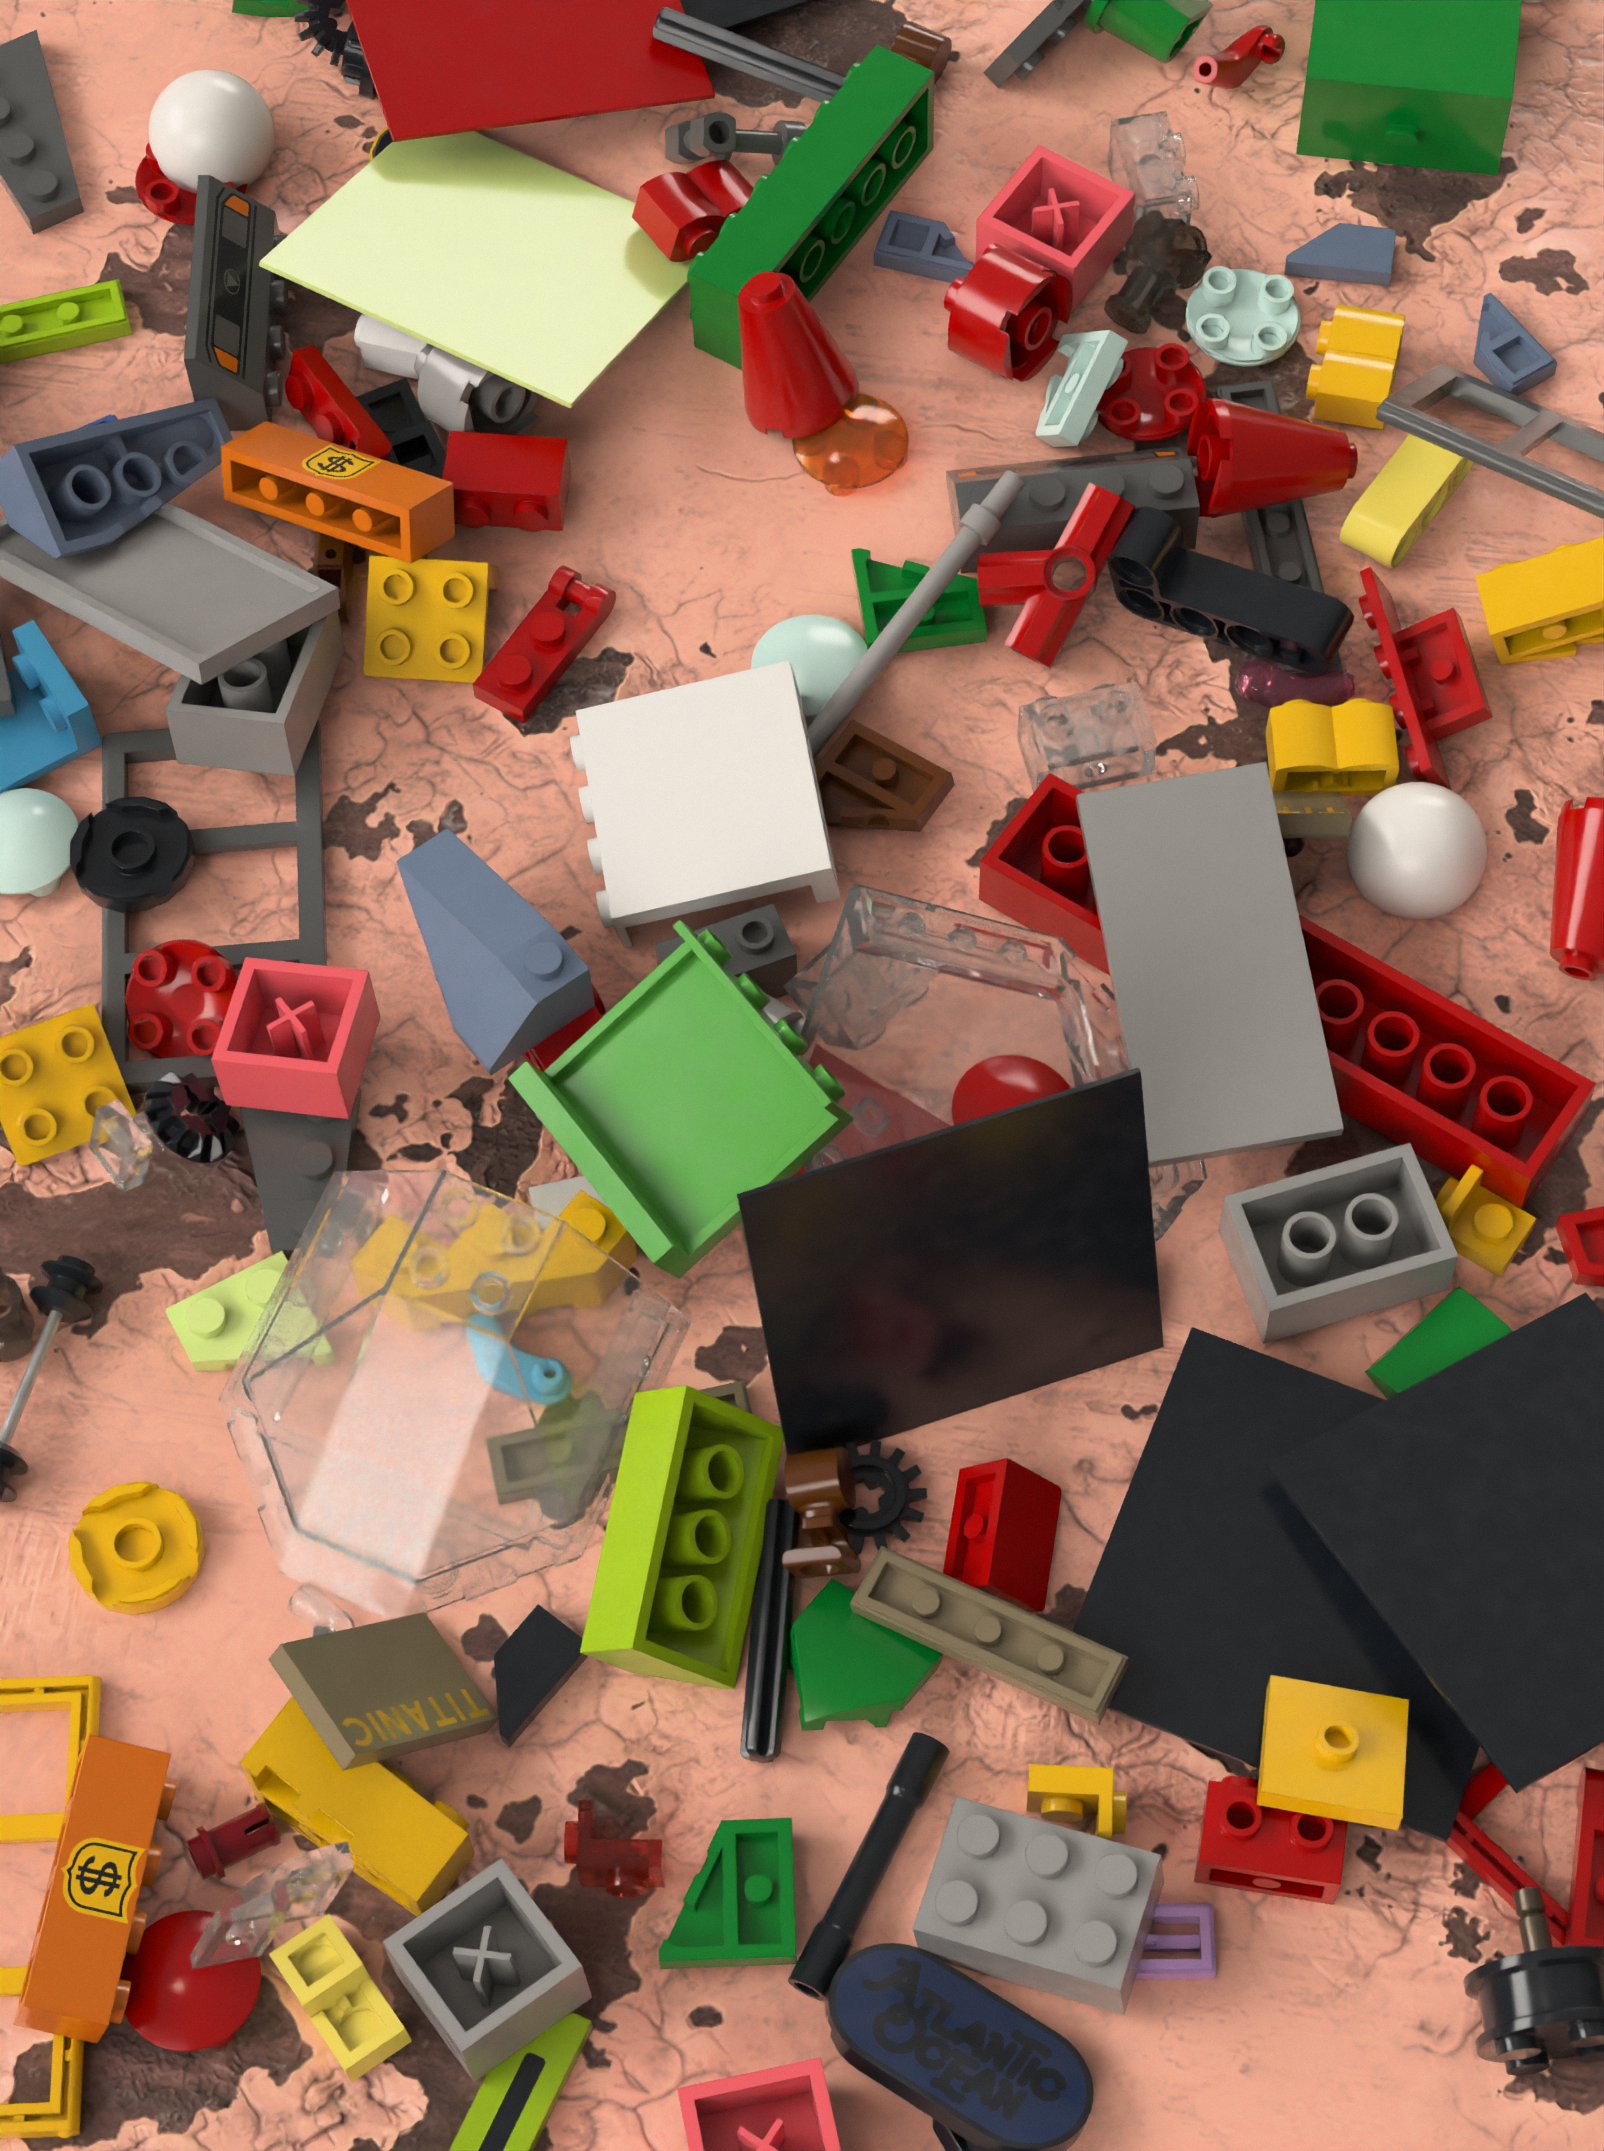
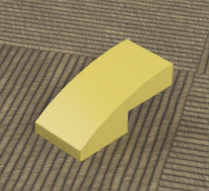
[269,1914,412,2082]

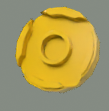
[68,1481,206,1616]

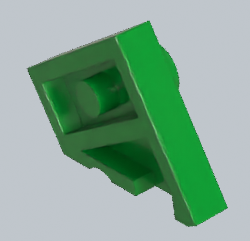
[851,548,987,653]
[658,1818,797,1969]

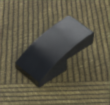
[356,377,446,479]

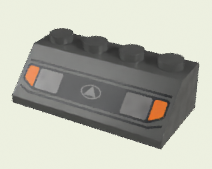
[184,175,288,431]
[946,447,1200,573]

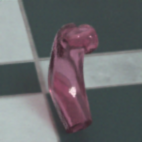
[1235,661,1355,709]

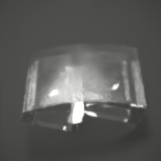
[190,1841,354,1969]

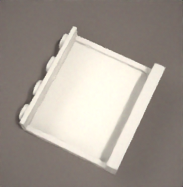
[570,660,841,948]

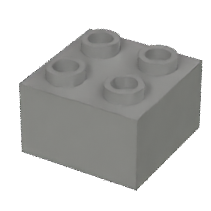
[383,1858,592,2082]

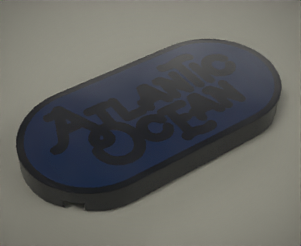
[825,1943,1094,2151]

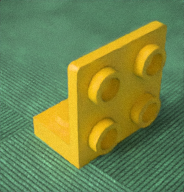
[363,556,499,683]
[0,1002,138,1166]

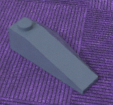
[0,397,233,559]
[396,828,595,1075]

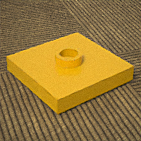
[1257,1675,1409,1830]

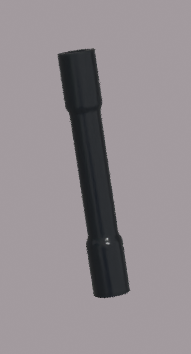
[788,1732,950,2001]

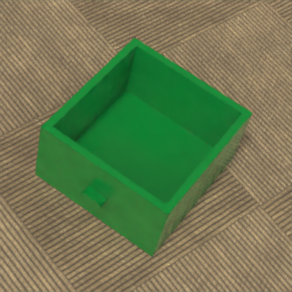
[1296,0,1522,175]

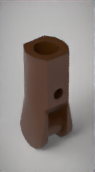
[312,531,355,622]

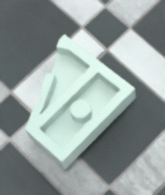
[1035,330,1129,447]

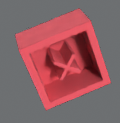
[975,145,1135,313]
[211,957,381,1119]
[677,2057,841,2151]

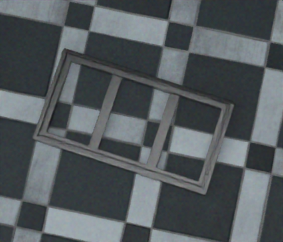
[1376,363,1604,519]
[102,719,327,1094]

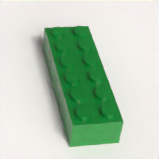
[687,44,934,370]

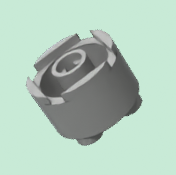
[414,344,547,436]

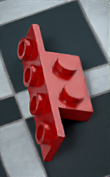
[1359,567,1493,790]

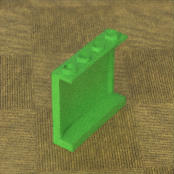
[508,919,855,1279]

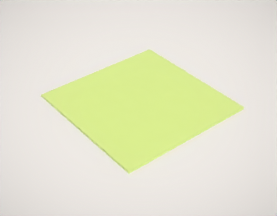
[259,131,693,408]

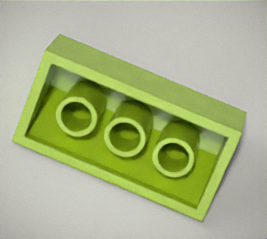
[580,1385,784,1689]

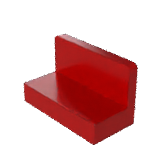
[943,1458,1062,1613]

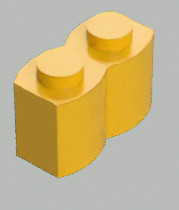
[1306,304,1406,430]
[1265,698,1399,796]

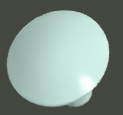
[1186,266,1301,367]
[751,615,867,724]
[0,788,79,897]

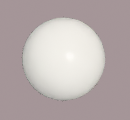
[148,69,275,194]
[1347,782,1488,920]

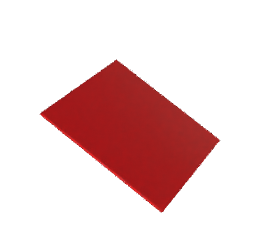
[346,0,715,142]

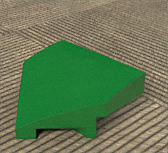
[788,1578,943,1731]

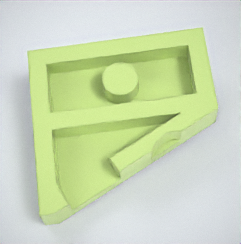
[164,1251,340,1371]

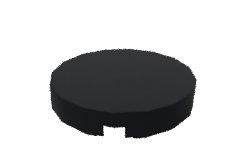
[70,796,195,913]

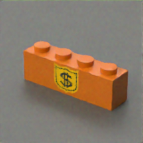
[221,421,455,564]
[13,1734,177,2044]

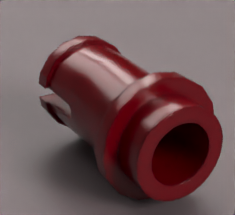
[186,1803,281,1880]

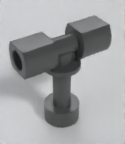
[665,112,807,166]

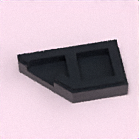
[494,1604,588,1747]

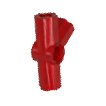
[977,482,1136,669]

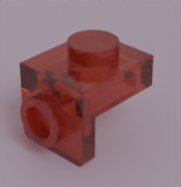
[564,1799,666,1897]

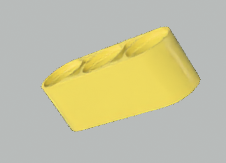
[1339,434,1474,570]

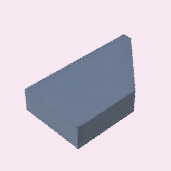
[874,210,974,283]
[1284,223,1396,286]
[1473,293,1557,396]

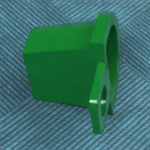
[1084,0,1213,64]

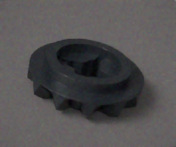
[143,1071,240,1163]

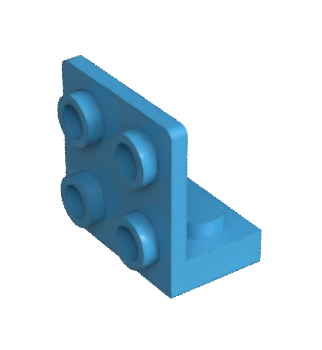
[0,620,102,793]

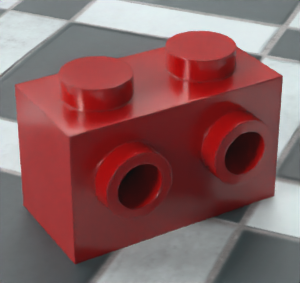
[442,431,571,532]
[1194,1776,1348,1905]

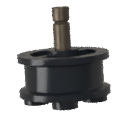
[1463,1887,1604,2076]

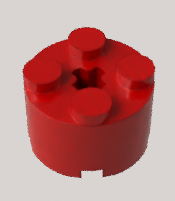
[944,243,1073,382]

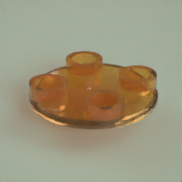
[792,393,909,497]

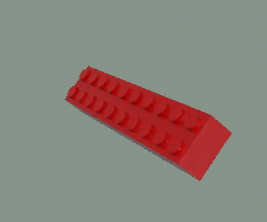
[979,772,1596,1210]

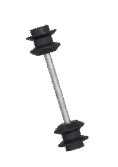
[0,1255,103,1502]

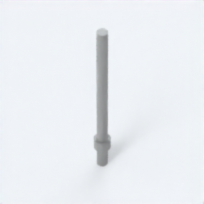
[807,470,1026,760]

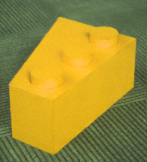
[1475,536,1604,665]
[240,1696,475,1917]

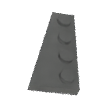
[0,29,84,235]

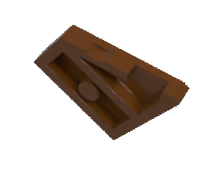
[815,719,955,832]

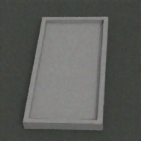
[0,502,340,685]
[1076,762,1344,1168]

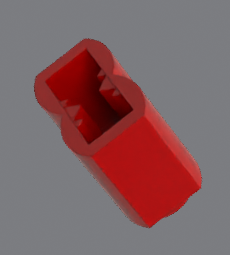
[632,160,754,262]

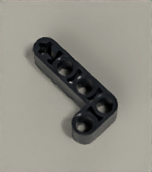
[1108,506,1354,674]

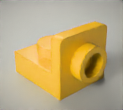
[1435,1164,1537,1278]
[1026,1764,1127,1841]

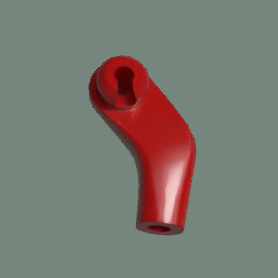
[1192,25,1285,89]

